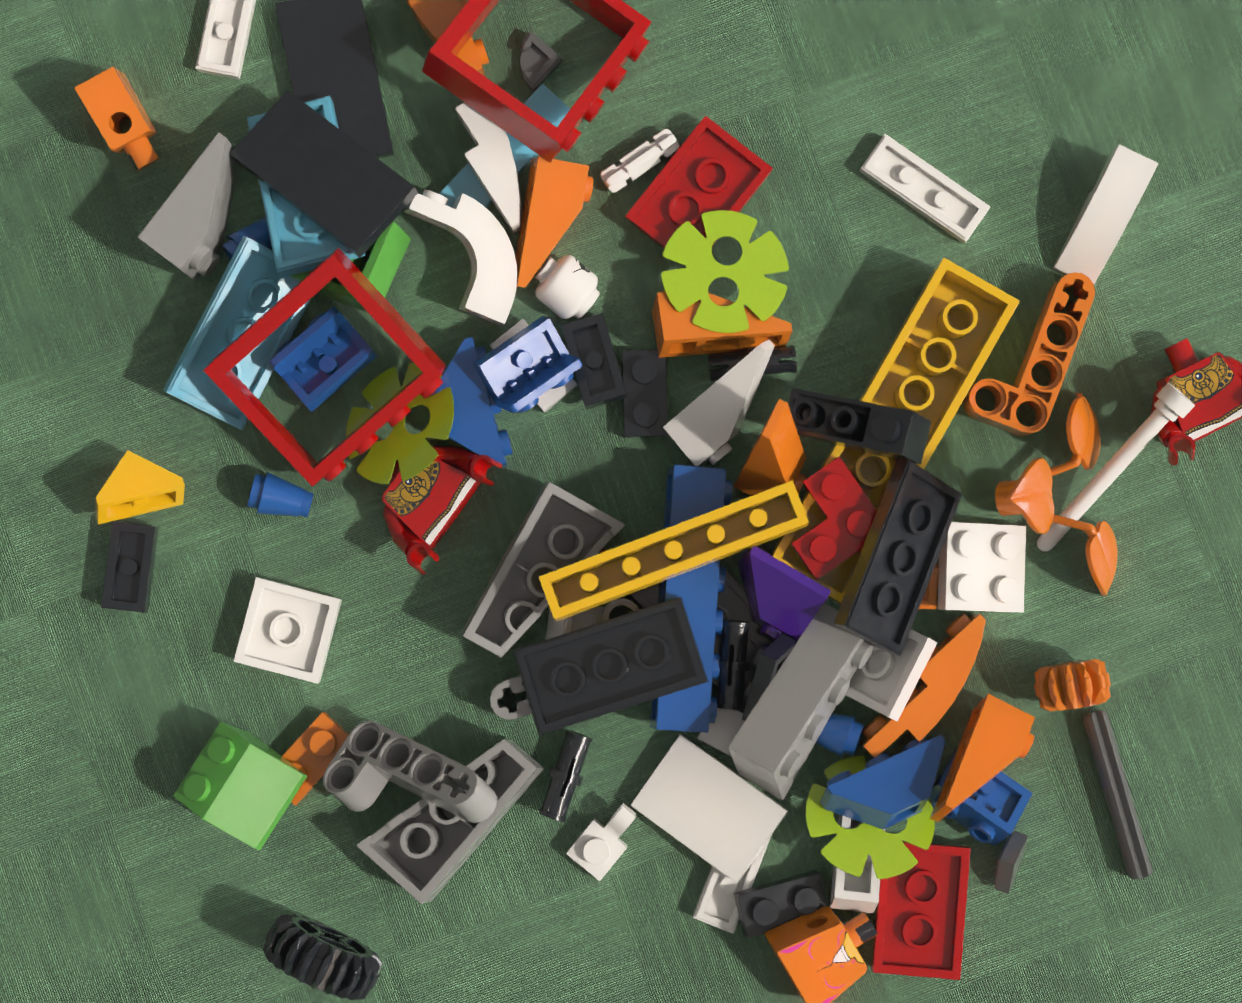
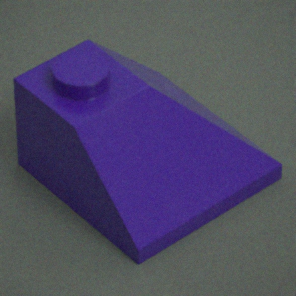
[737,546,831,641]

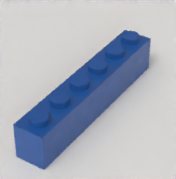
[650,465,732,733]

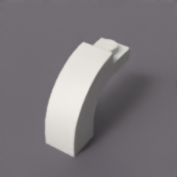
[404,190,517,325]

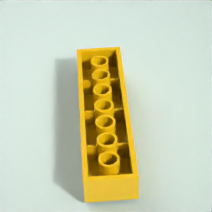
[770,258,1020,605]

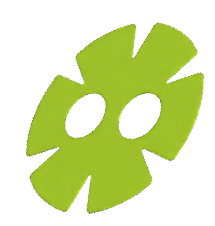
[661,210,789,333]
[346,363,454,484]
[806,756,935,879]

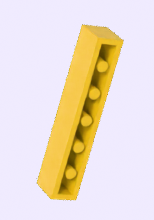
[539,480,809,621]

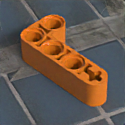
[963,272,1095,436]

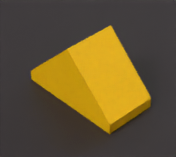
[96,450,185,524]

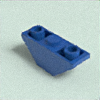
[433,337,513,467]
[820,735,946,830]

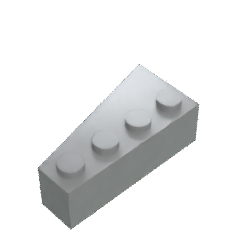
[460,482,625,657]
[728,603,873,800]
[356,739,544,904]

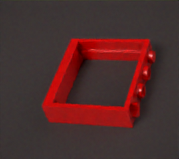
[421,0,652,163]
[203,247,446,487]

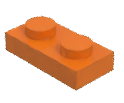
[282,711,349,806]

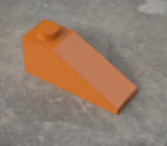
[515,156,593,288]
[652,290,793,358]
[733,399,807,496]
[930,693,1035,822]

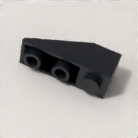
[788,388,932,464]

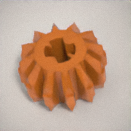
[1034,659,1111,712]

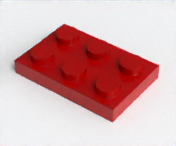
[625,115,773,250]
[871,841,971,980]

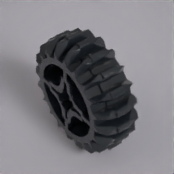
[263,914,382,1000]

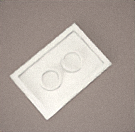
[630,734,788,883]

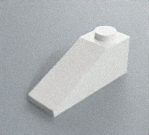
[663,340,775,467]

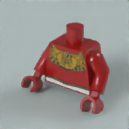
[1151,338,1242,466]
[381,445,502,575]

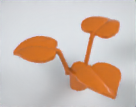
[995,393,1118,596]

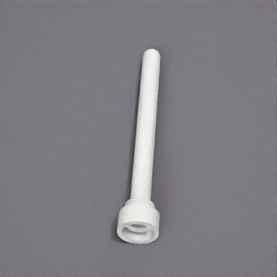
[1037,382,1195,552]

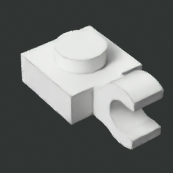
[566,802,637,881]

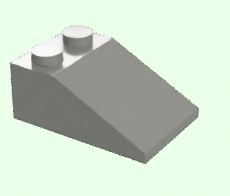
[138,132,239,282]

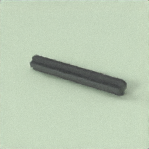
[1083,709,1153,879]

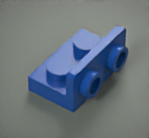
[930,747,1033,846]

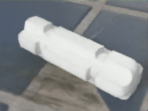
[600,128,679,193]

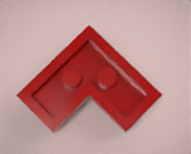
[790,456,877,580]

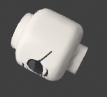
[534,255,600,319]

